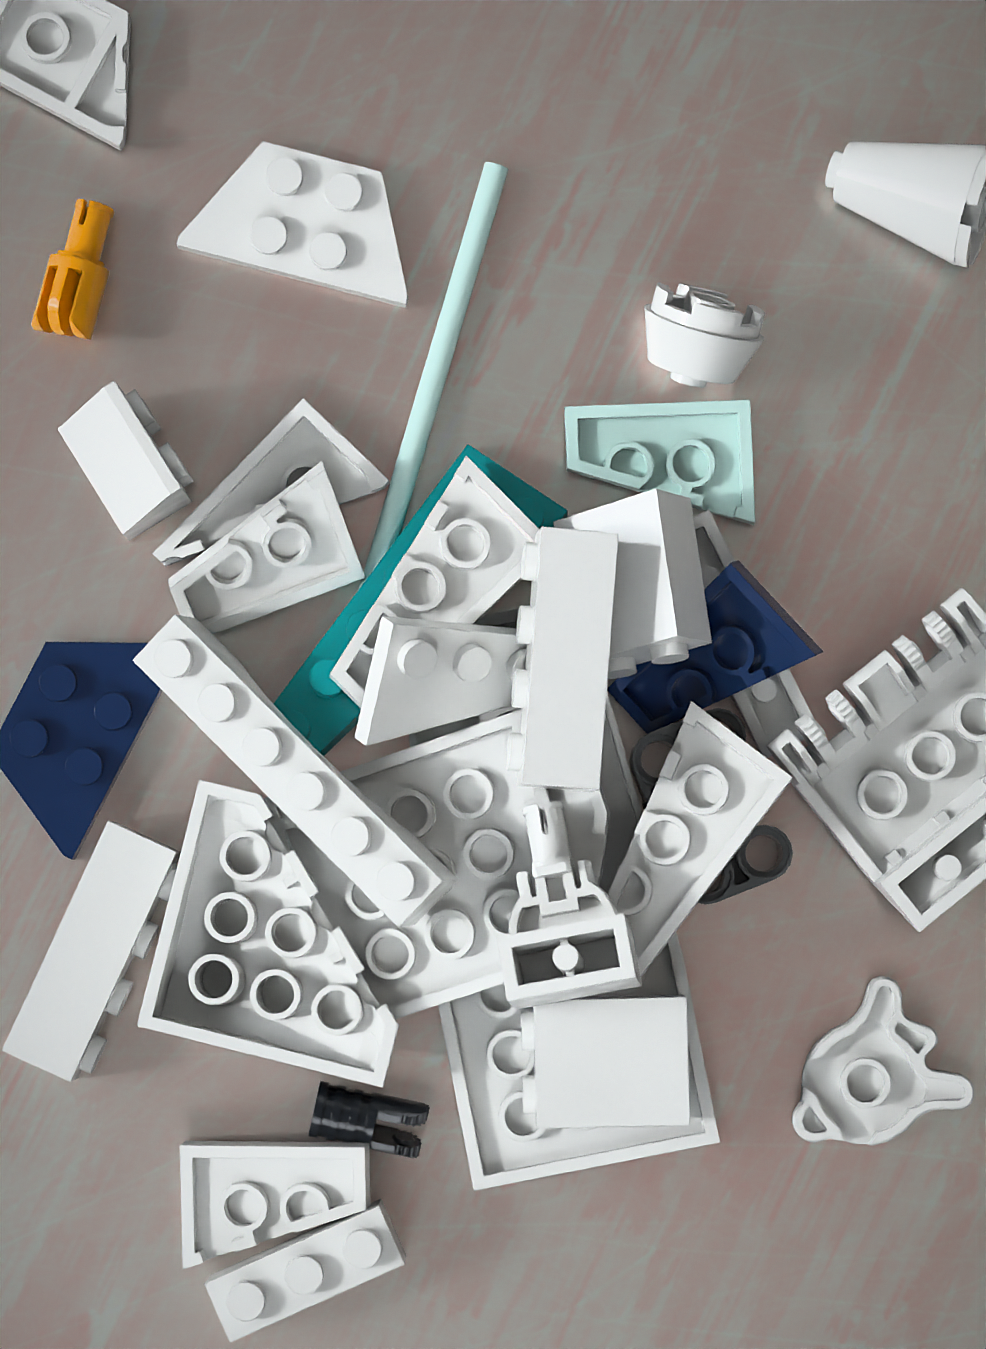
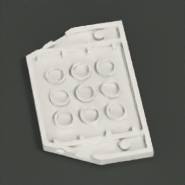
[264,709,610,1019]

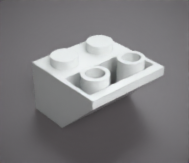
[58,381,194,540]

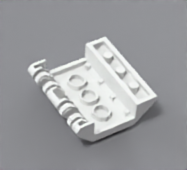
[766,588,986,932]

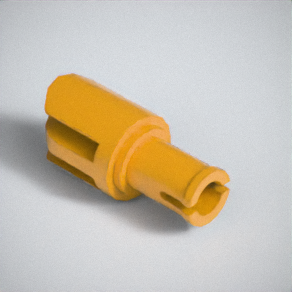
[31,199,115,340]

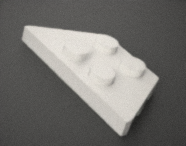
[0,0,131,151]
[176,141,408,308]

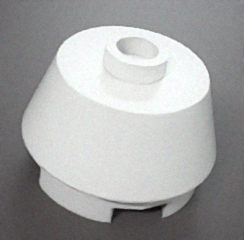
[644,282,765,388]

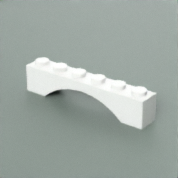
[133,614,458,927]

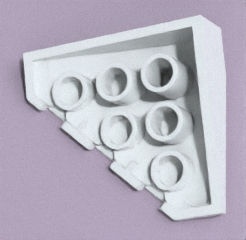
[137,779,399,1088]

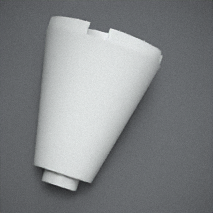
[825,142,986,268]

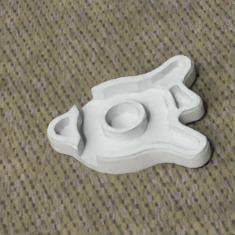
[792,976,975,1146]

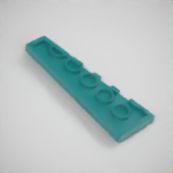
[273,444,568,756]

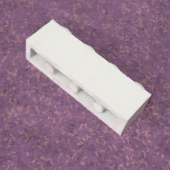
[507,527,618,792]
[2,821,181,1082]

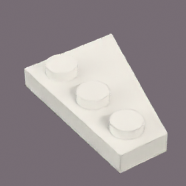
[168,461,365,634]
[180,1140,371,1269]

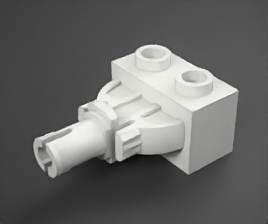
[496,801,642,1009]

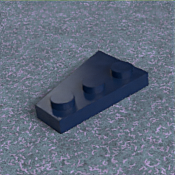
[607,560,823,734]

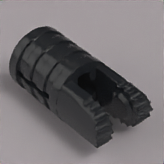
[308,1081,430,1158]

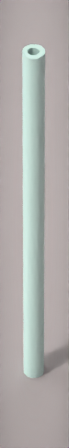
[358,162,508,590]

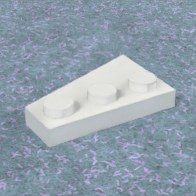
[355,616,527,746]

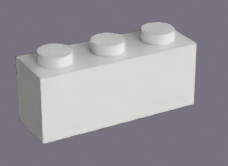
[204,1199,406,1343]

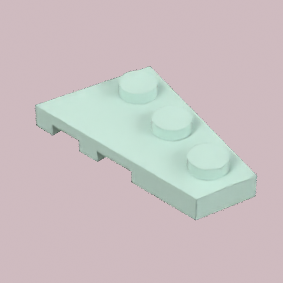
[564,400,756,525]

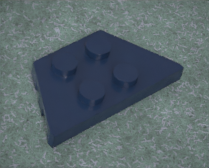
[0,642,163,860]

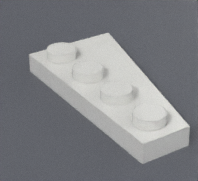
[329,456,539,709]
[608,701,792,977]

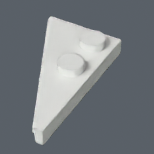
[152,398,390,566]

